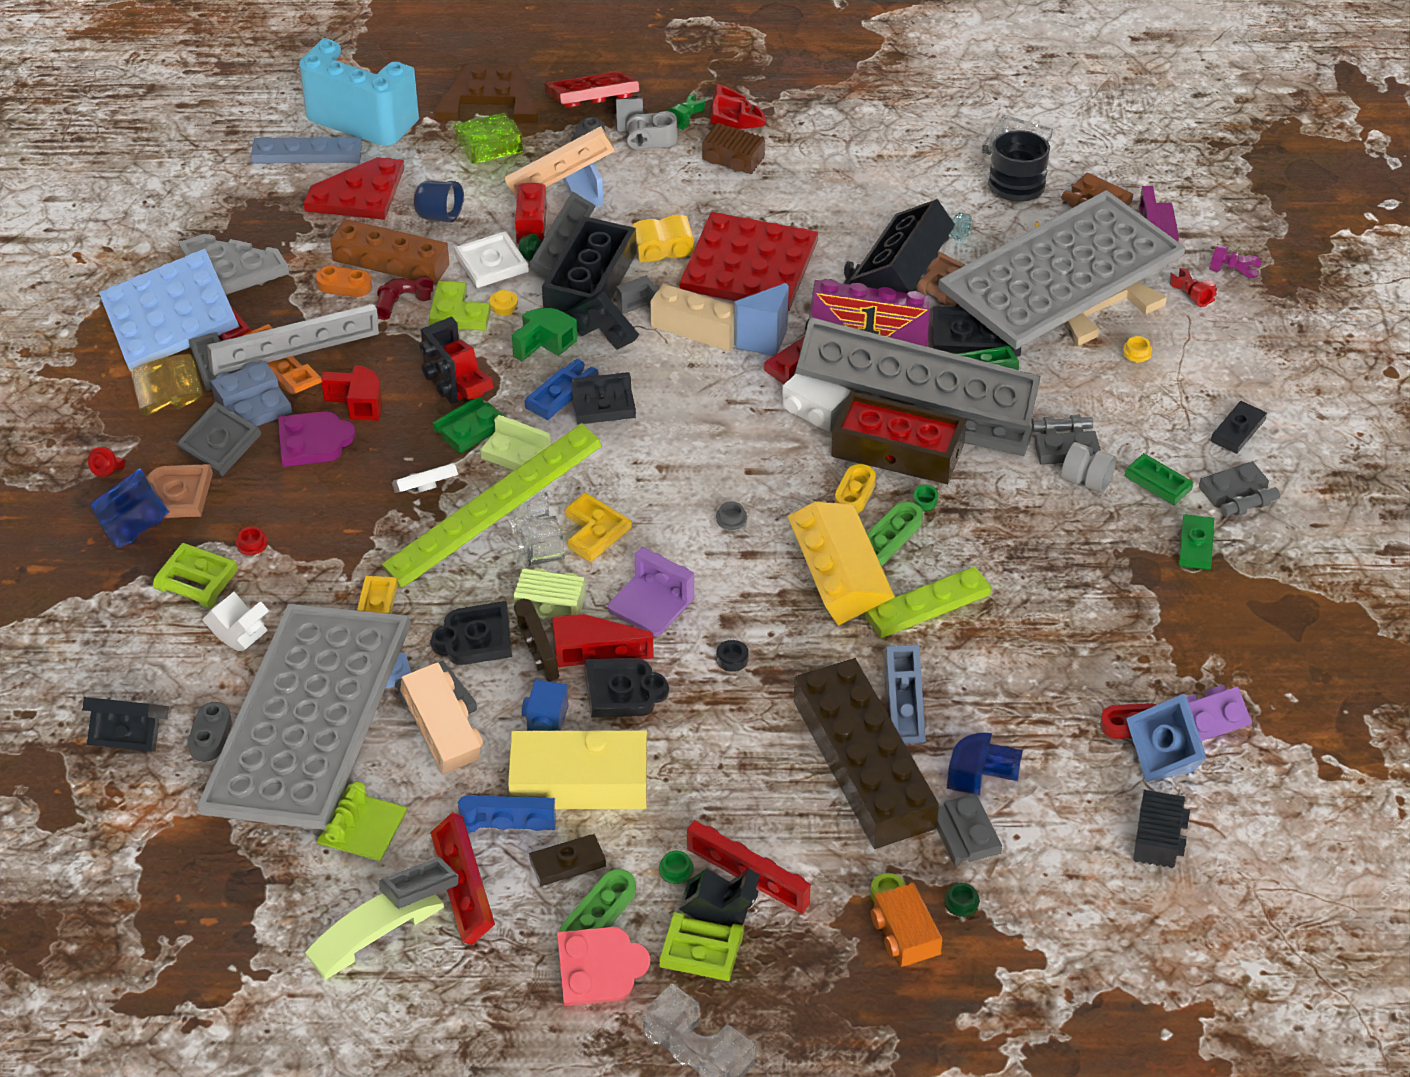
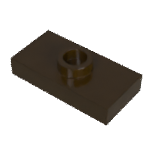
[529,833,606,887]

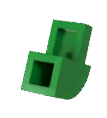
[512,308,577,362]

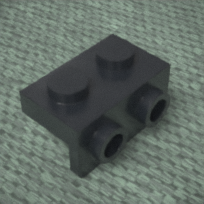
[571,372,636,425]

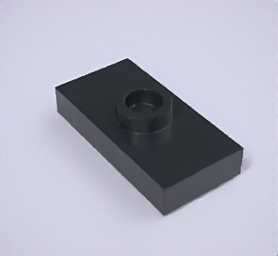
[1211,401,1267,454]

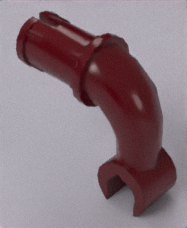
[375,277,434,320]

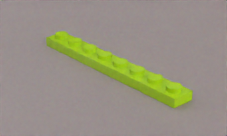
[382,423,602,589]

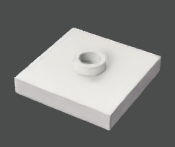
[454,232,529,288]

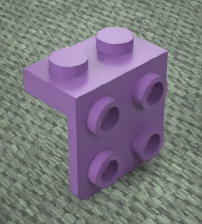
[608,547,694,636]

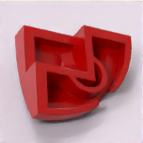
[709,84,767,129]

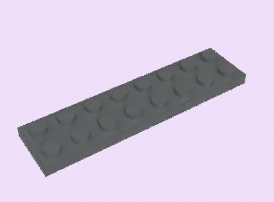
[795,317,1041,427]

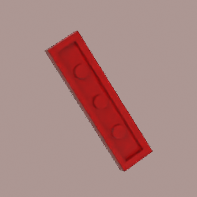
[430,812,495,945]
[687,820,811,914]

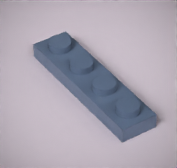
[251,137,362,163]

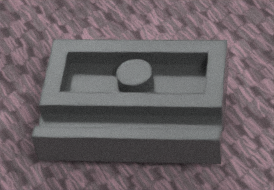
[937,794,1002,866]

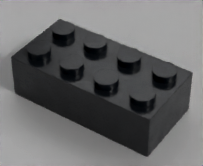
[850,199,955,293]
[542,216,637,313]

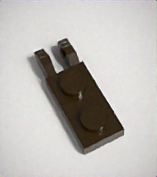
[514,598,560,682]

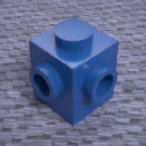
[522,680,569,731]

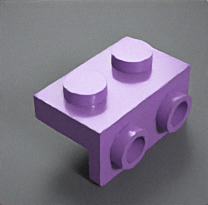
[1187,685,1252,742]

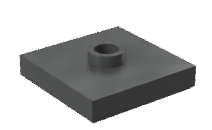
[176,402,262,477]

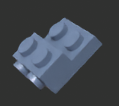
[211,361,292,427]

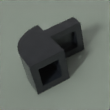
[679,868,760,927]

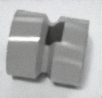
[1061,442,1117,493]

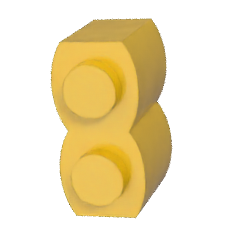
[632,215,694,263]

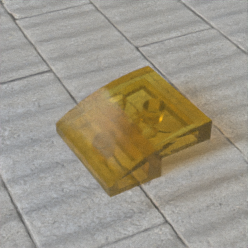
[131,354,203,416]

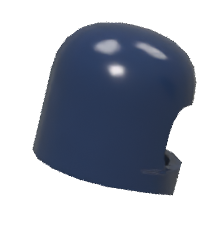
[414,180,464,222]

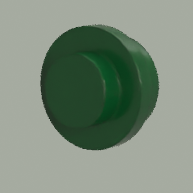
[519,233,542,262]
[944,883,980,917]

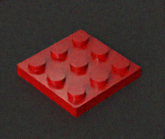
[544,70,639,107]

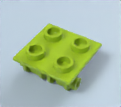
[317,781,408,862]

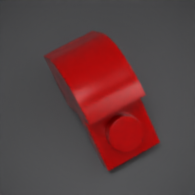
[442,339,494,400]
[321,365,382,421]

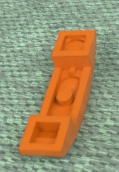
[243,324,322,394]

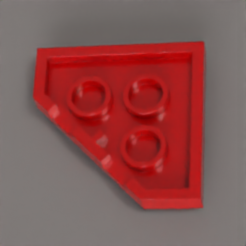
[304,157,405,220]

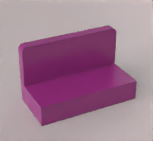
[1139,186,1179,242]

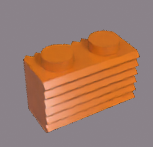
[870,882,942,967]

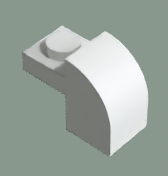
[202,592,269,651]

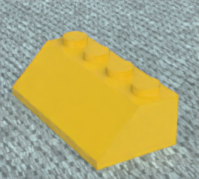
[787,501,895,626]

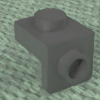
[616,275,660,314]

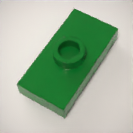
[1124,453,1194,506]
[1179,514,1215,570]

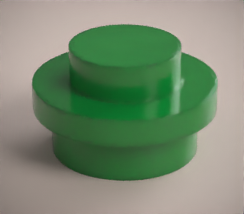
[659,850,694,884]

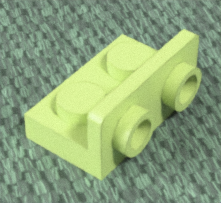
[480,415,551,470]

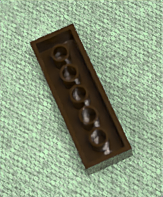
[794,658,939,849]

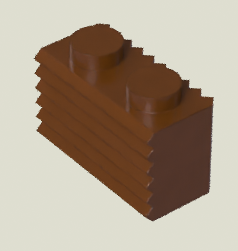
[702,123,765,174]

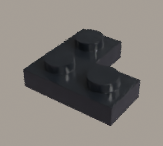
[565,291,640,350]

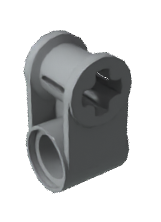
[626,111,678,150]

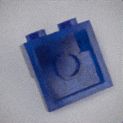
[90,468,169,549]

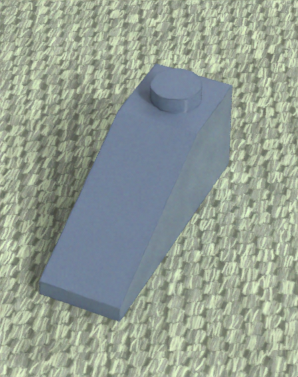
[883,645,926,744]

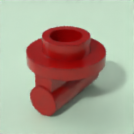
[88,447,126,477]

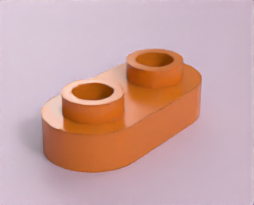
[316,265,372,297]

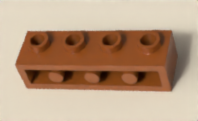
[330,219,450,285]

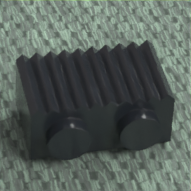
[1133,789,1190,868]

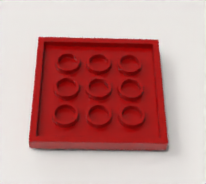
[680,212,818,311]

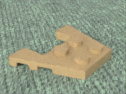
[1064,282,1167,346]

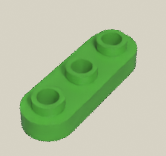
[867,502,923,566]
[559,869,636,932]

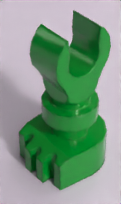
[667,94,706,130]

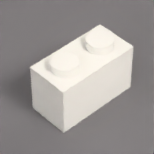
[782,374,851,432]

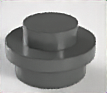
[716,501,747,530]

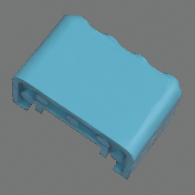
[299,38,419,146]

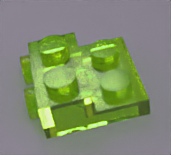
[455,113,523,164]

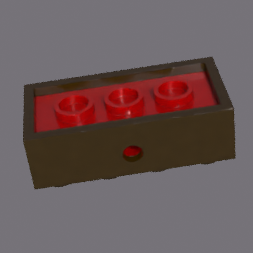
[831,391,967,485]

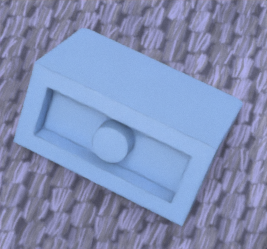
[563,162,603,207]

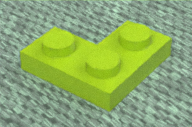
[429,281,491,331]

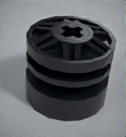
[988,130,1050,202]

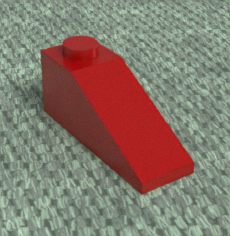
[552,614,654,667]

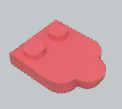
[557,927,650,1006]

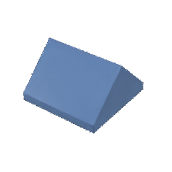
[734,283,789,356]
[1126,694,1207,782]

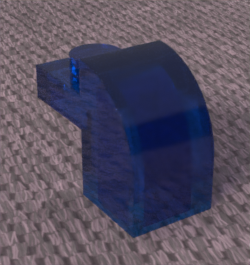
[946,733,1023,796]

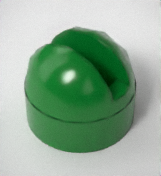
[913,484,938,512]

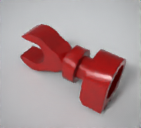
[1170,268,1217,307]

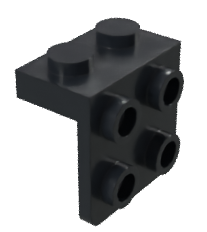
[419,316,459,404]

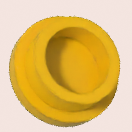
[489,290,518,316]
[1123,336,1152,363]

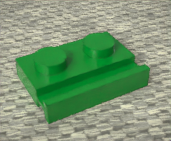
[432,397,505,454]

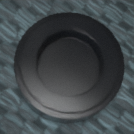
[716,640,749,672]

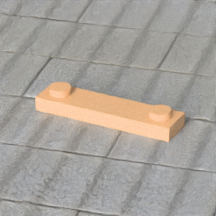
[505,126,615,198]

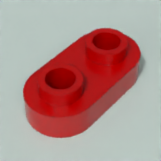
[1100,703,1156,739]

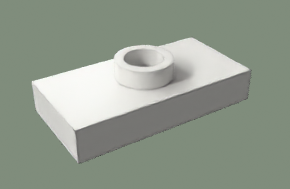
[392,464,458,493]

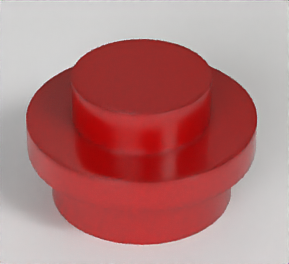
[236,526,268,555]

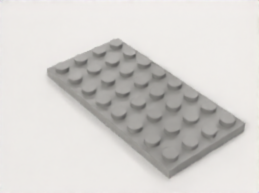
[938,190,1185,350]
[197,604,411,830]

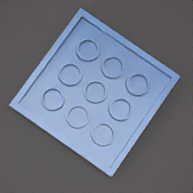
[99,249,239,372]

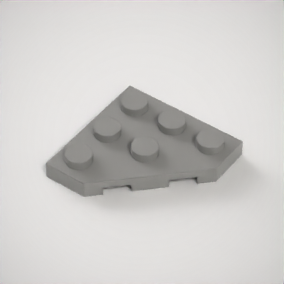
[178,234,289,295]

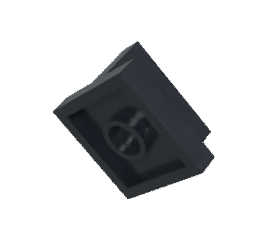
[82,697,169,752]

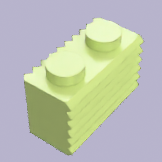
[514,568,586,620]

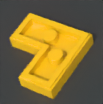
[565,492,632,562]

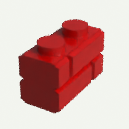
[515,183,547,244]

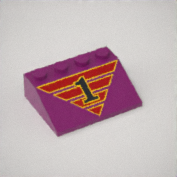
[809,279,930,347]

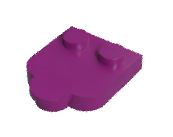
[278,411,356,467]

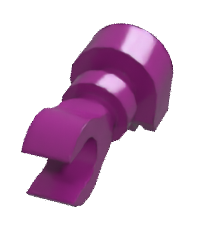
[1209,244,1262,278]

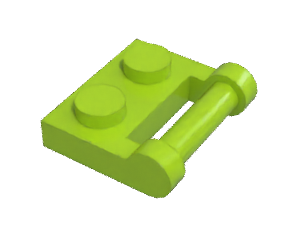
[153,543,238,609]
[660,912,744,981]

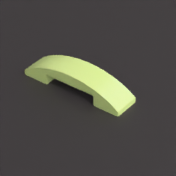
[305,893,444,980]

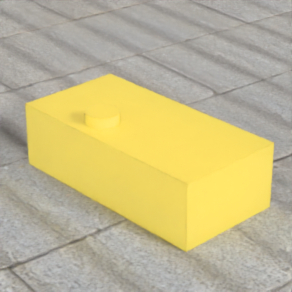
[508,731,647,809]

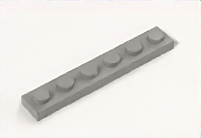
[207,304,379,376]

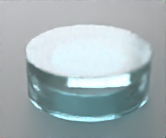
[950,212,972,242]

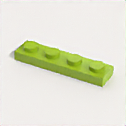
[865,566,992,639]

